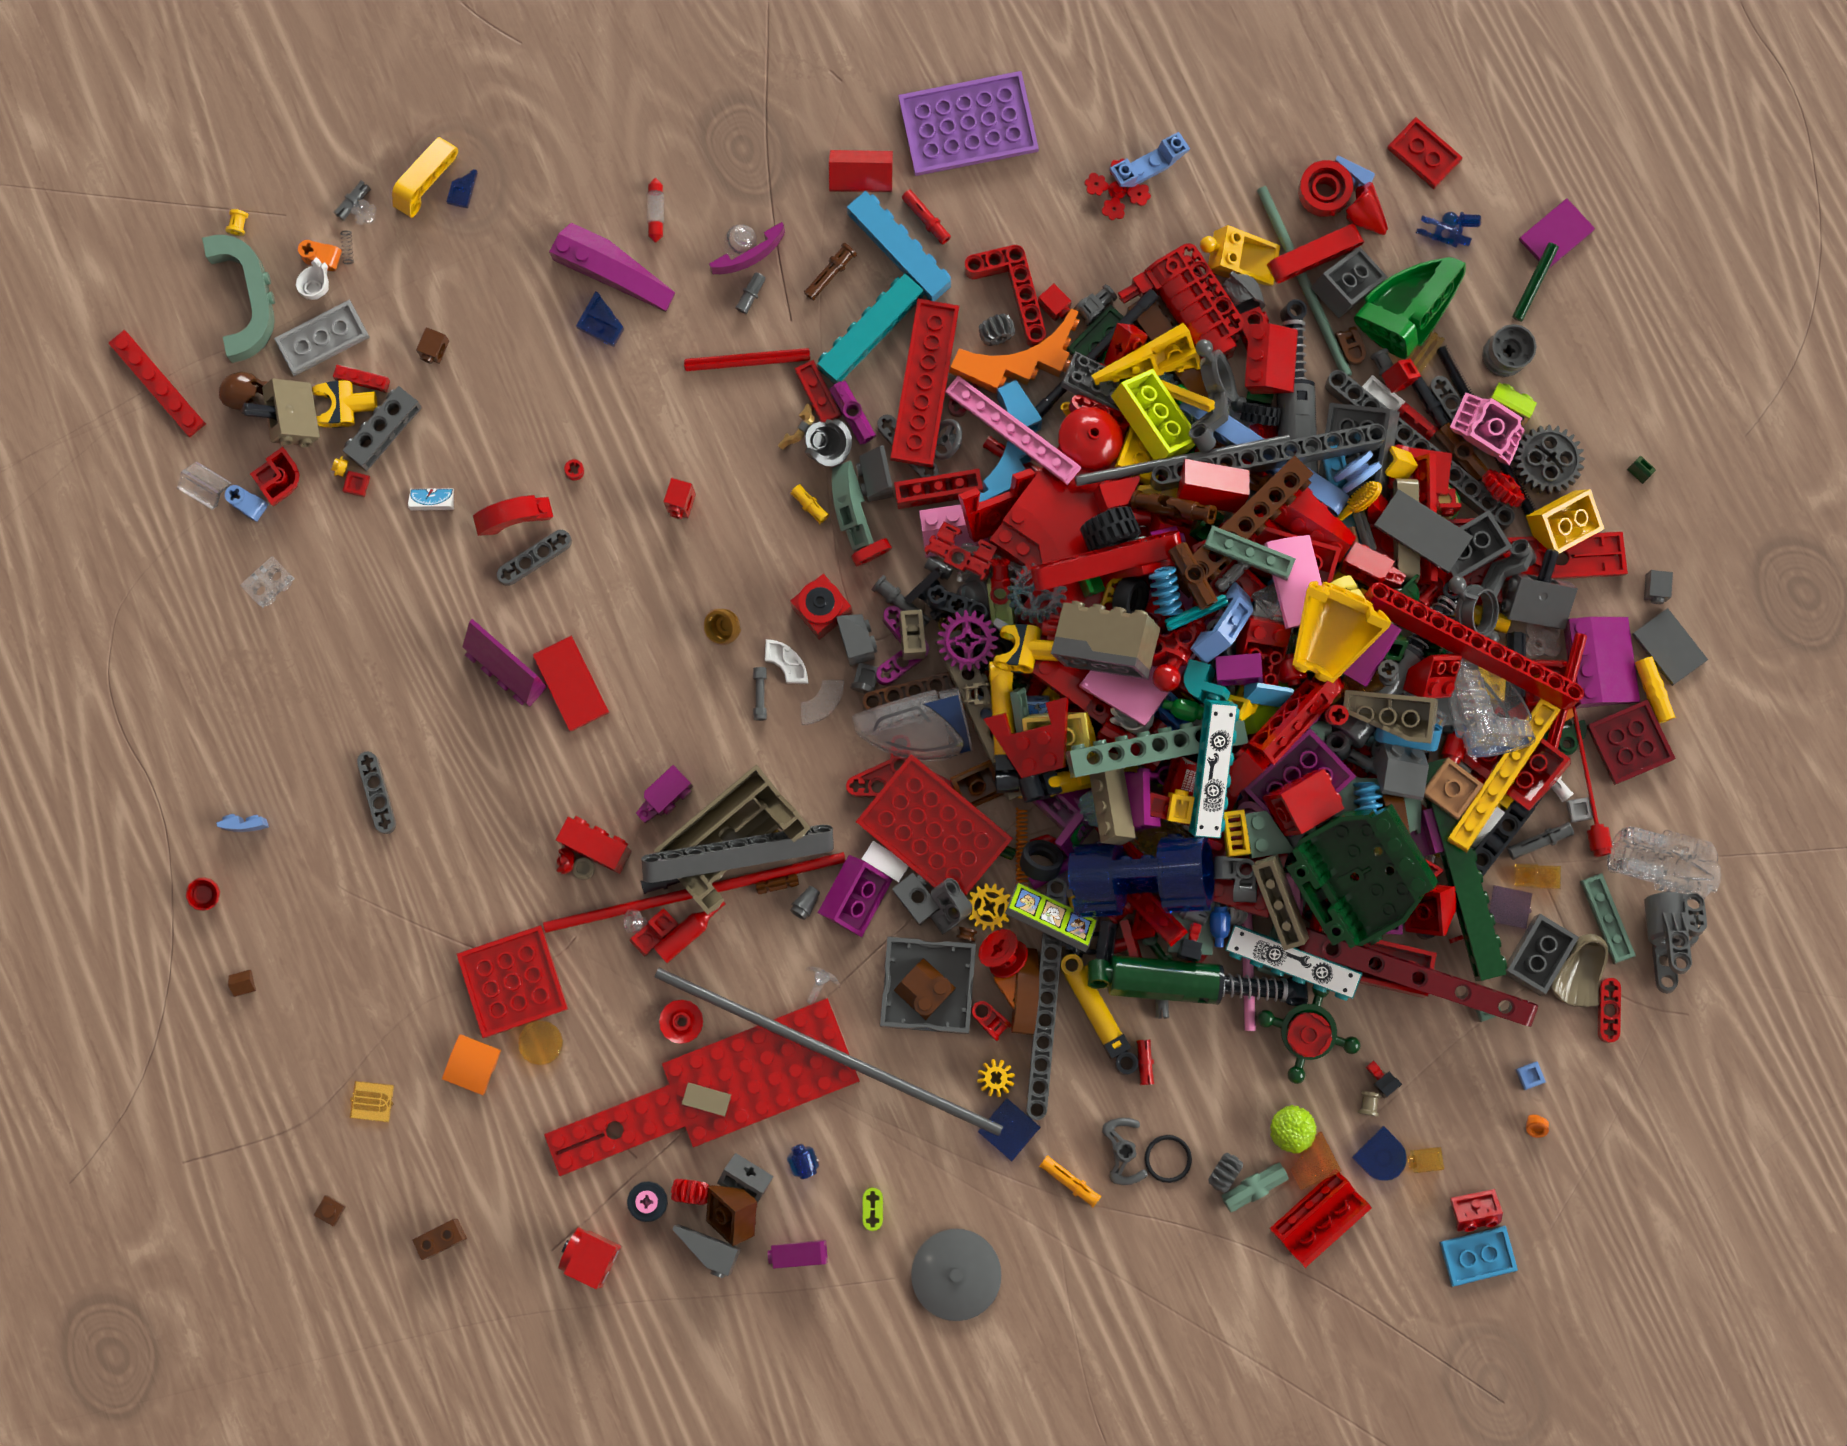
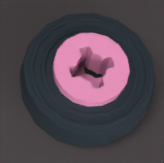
[627,1181,668,1222]

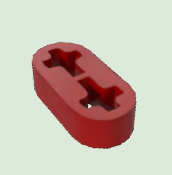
[851,538,892,567]

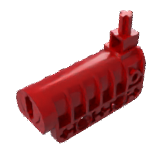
[1117,243,1244,360]

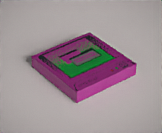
[1055,808,1095,858]

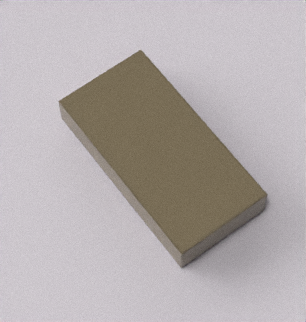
[682,1082,731,1116]

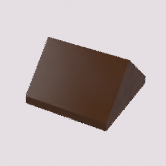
[950,760,1004,807]

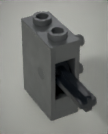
[1501,549,1578,630]

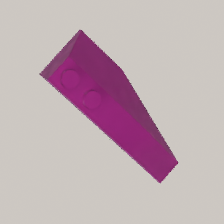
[549,223,675,312]

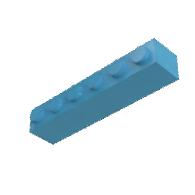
[847,190,951,301]

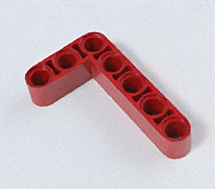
[965,245,1046,348]

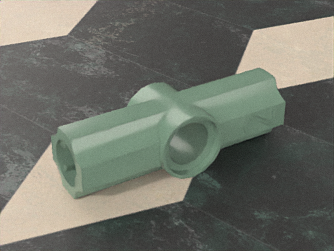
[1221,1162,1289,1213]

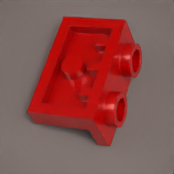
[1450,1189,1503,1232]

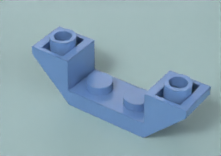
[1109,132,1190,187]
[1190,582,1253,663]

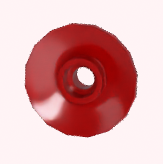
[659,999,704,1044]

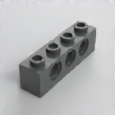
[343,386,422,472]

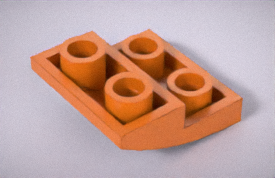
[442,1034,501,1095]

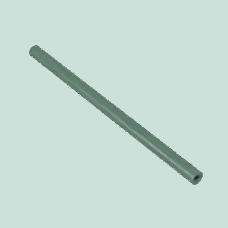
[1257,186,1352,376]

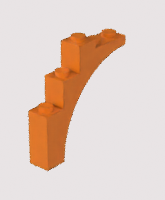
[949,308,1080,394]

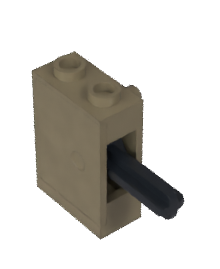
[241,378,320,448]

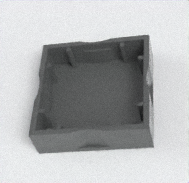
[880,937,976,1034]

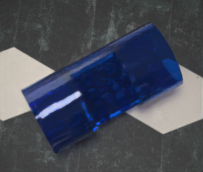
[1068,834,1215,918]

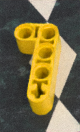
[392,137,458,218]

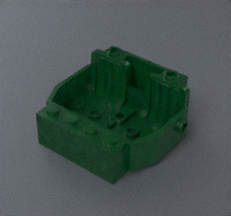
[1286,804,1438,948]

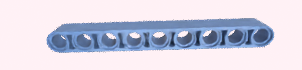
[1179,402,1349,517]

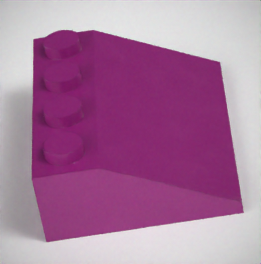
[1564,617,1640,709]
[462,619,547,707]
[1244,727,1356,838]

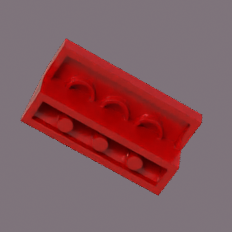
[1269,1169,1372,1268]

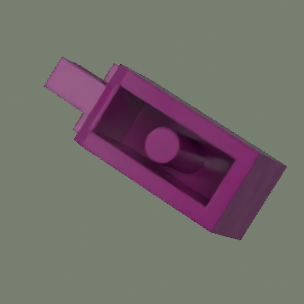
[636,765,693,823]

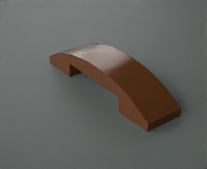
[1011,948,1039,1035]

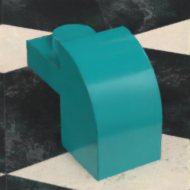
[1184,659,1231,704]

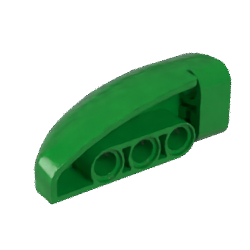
[1354,257,1466,359]

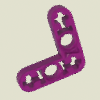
[875,606,930,685]

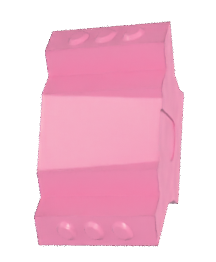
[1450,393,1525,466]

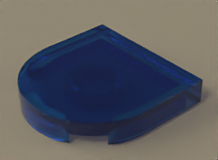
[1352,1126,1407,1181]

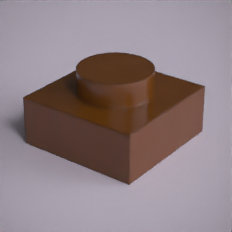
[314,1195,346,1226]

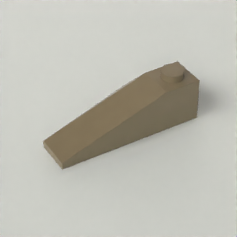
[1344,690,1438,743]

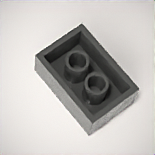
[1505,914,1579,996]

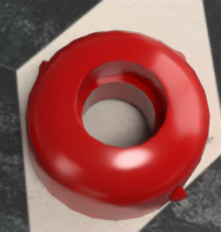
[1298,160,1353,217]

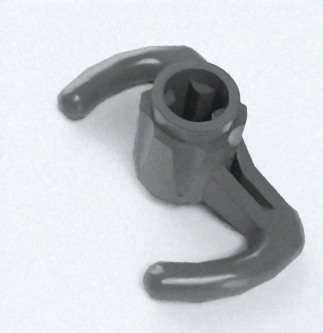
[1102,1118,1148,1185]

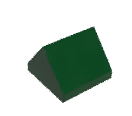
[1627,456,1656,484]

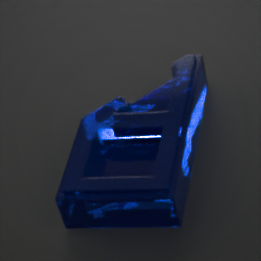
[446,169,478,208]

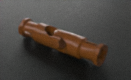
[1130,490,1217,524]

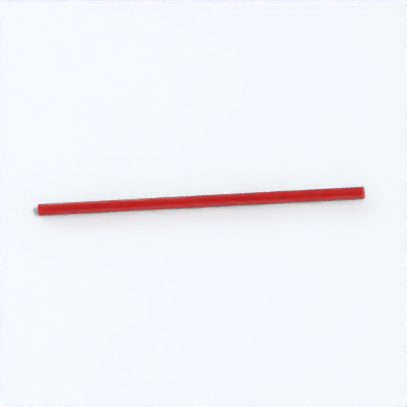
[543,852,846,933]

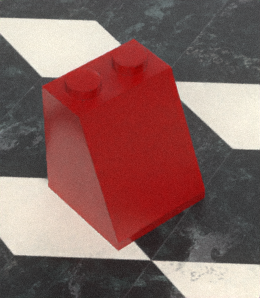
[1262,769,1345,836]

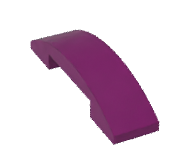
[709,222,785,275]

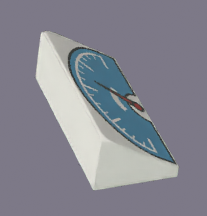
[408,488,454,511]

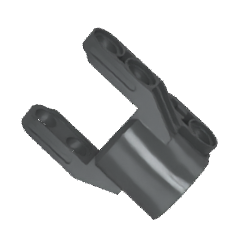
[1644,892,1707,994]

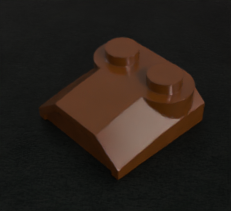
[893,958,956,1021]

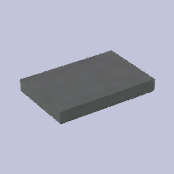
[1632,608,1708,686]

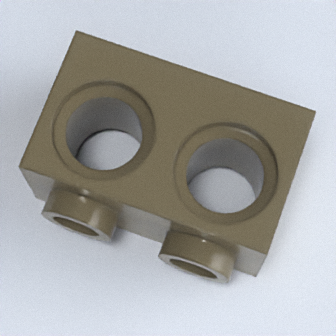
[899,610,926,660]

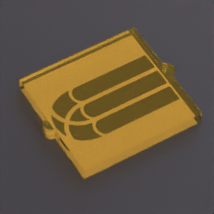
[350,1081,394,1122]

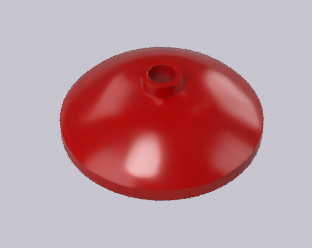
[1058,407,1123,470]

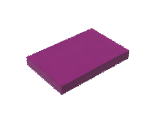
[1519,198,1595,268]

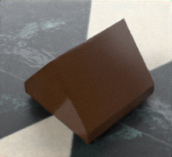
[228,970,256,997]

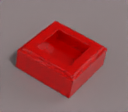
[342,471,370,497]

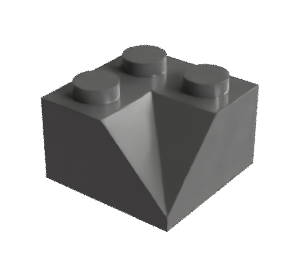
[837,614,878,666]

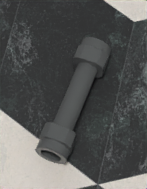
[753,667,767,721]

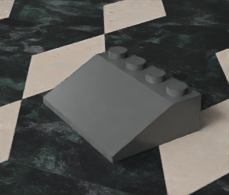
[1318,403,1400,498]

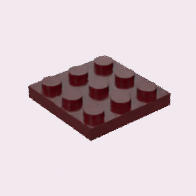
[1587,699,1676,785]

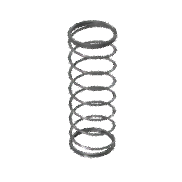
[340,231,354,264]

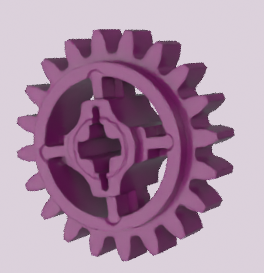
[937,610,998,671]

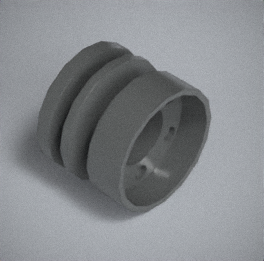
[1482,324,1537,377]

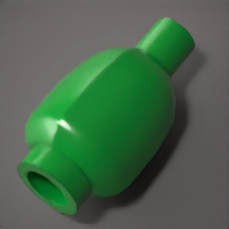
[1162,698,1204,722]

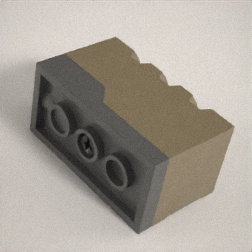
[1051,601,1160,679]

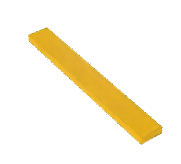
[1447,698,1560,853]

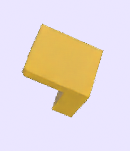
[1385,446,1418,479]

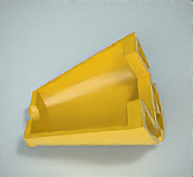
[1292,581,1391,683]

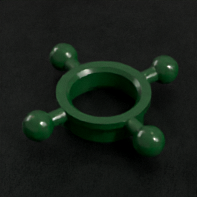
[1257,984,1361,1084]

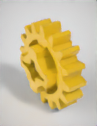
[968,883,1010,932]

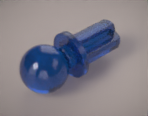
[1442,212,1482,229]

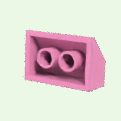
[919,504,989,558]

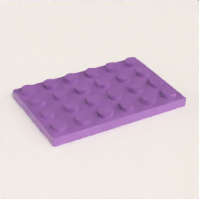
[898,71,1039,176]

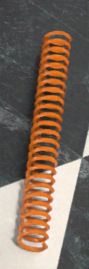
[1015,807,1028,886]

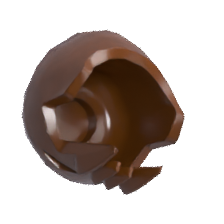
[219,372,268,411]

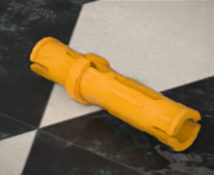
[1039,1155,1101,1208]

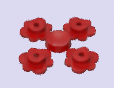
[1084,158,1151,221]

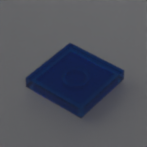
[978,1098,1041,1161]

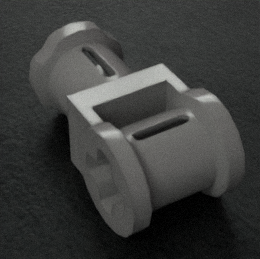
[1074,284,1117,326]

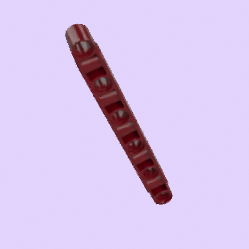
[1297,927,1539,1027]

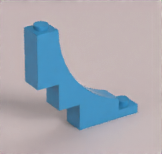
[979,380,1042,502]

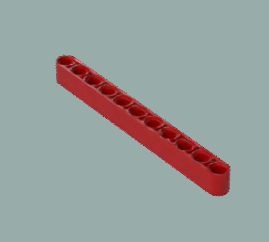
[1364,582,1584,710]

